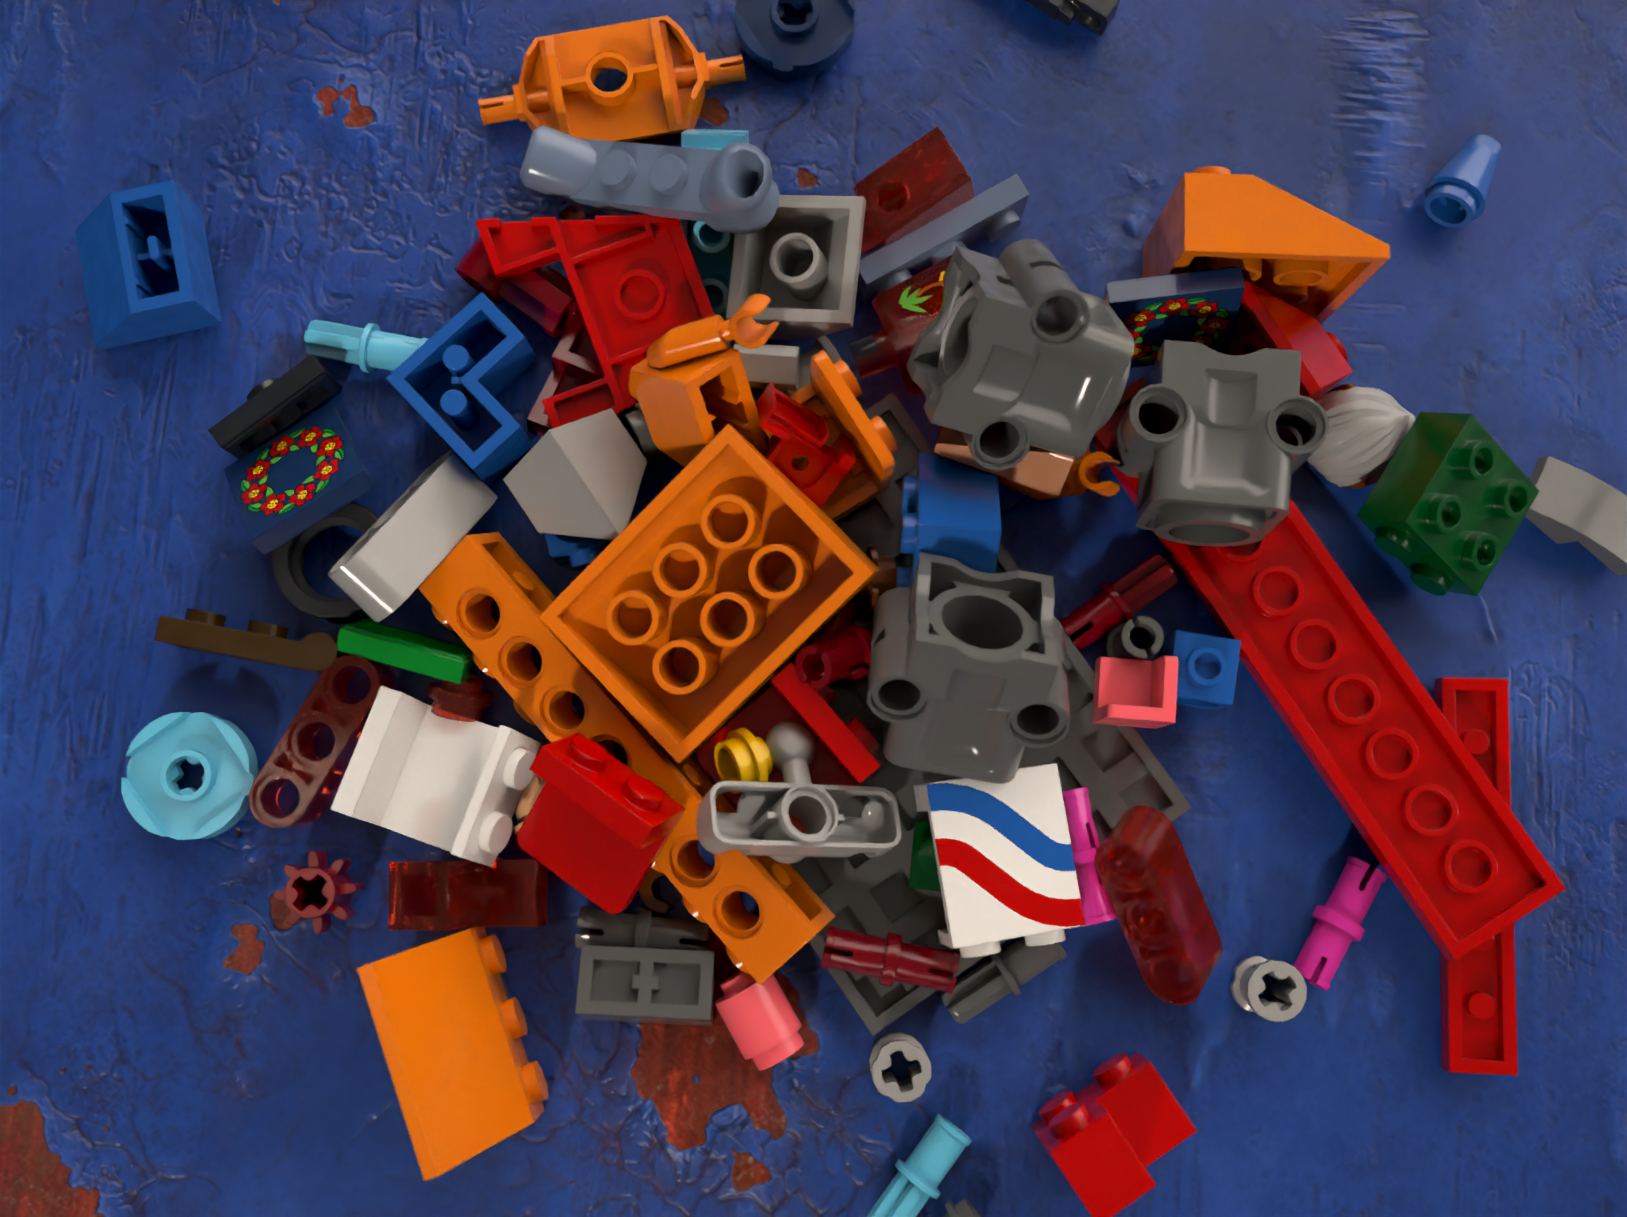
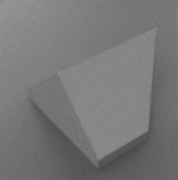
[503,408,648,540]

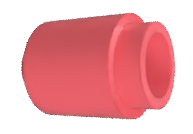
[714,971,804,1071]

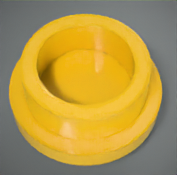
[714,728,773,794]

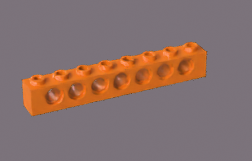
[418,532,835,985]

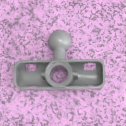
[696,720,901,864]

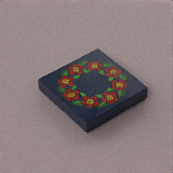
[1104,267,1245,368]
[223,403,376,555]

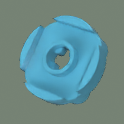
[121,712,262,840]

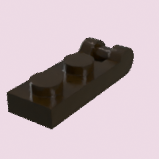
[154,608,355,677]

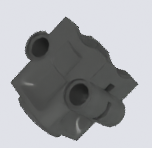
[906,239,1134,471]
[1109,340,1329,547]
[867,552,1070,784]

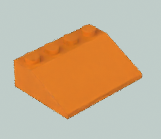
[538,424,881,764]

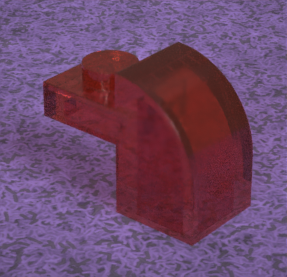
[388,858,548,931]

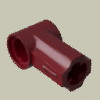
[454,236,579,339]

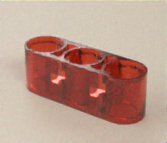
[249,655,395,828]
[1094,805,1223,1006]

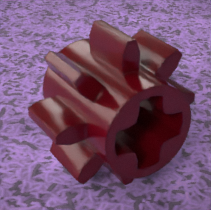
[274,850,365,934]

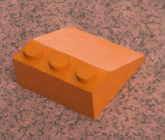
[1142,166,1390,322]
[357,924,549,1181]

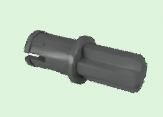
[940,936,1067,1024]

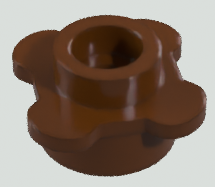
[851,546,896,615]

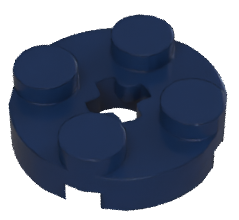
[735,0,854,82]

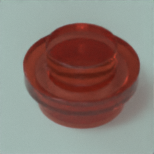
[427,676,494,722]

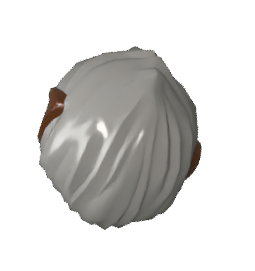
[1307,383,1415,488]

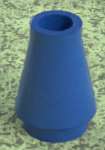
[1424,134,1502,228]

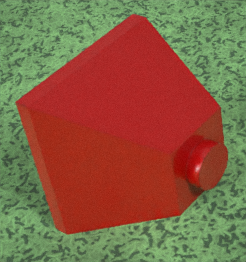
[1227,280,1353,400]

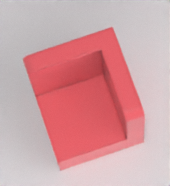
[1092,655,1178,729]

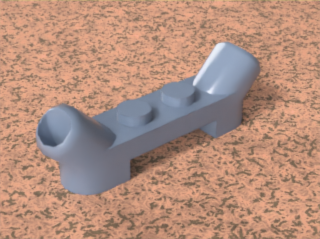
[519,125,780,235]

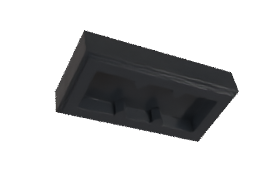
[208,354,343,459]

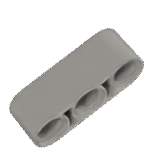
[328,450,497,622]

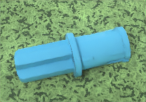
[304,320,429,373]
[866,1113,972,1217]

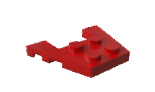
[476,214,715,429]

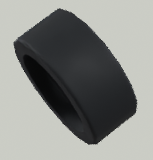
[273,502,380,624]

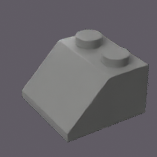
[726,195,866,341]

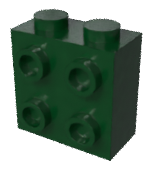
[1357,412,1539,596]

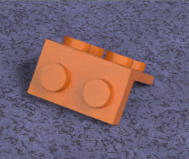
[762,350,898,522]

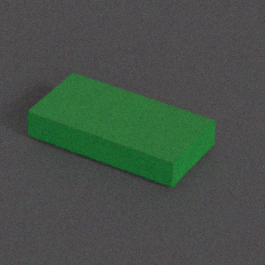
[336,619,479,685]

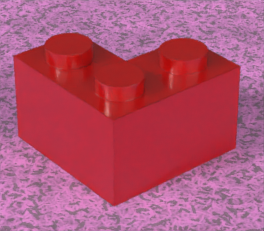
[1031,1052,1197,1217]

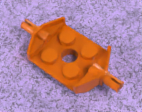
[478,15,746,142]

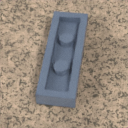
[857,174,1030,304]

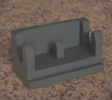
[575,945,717,1026]

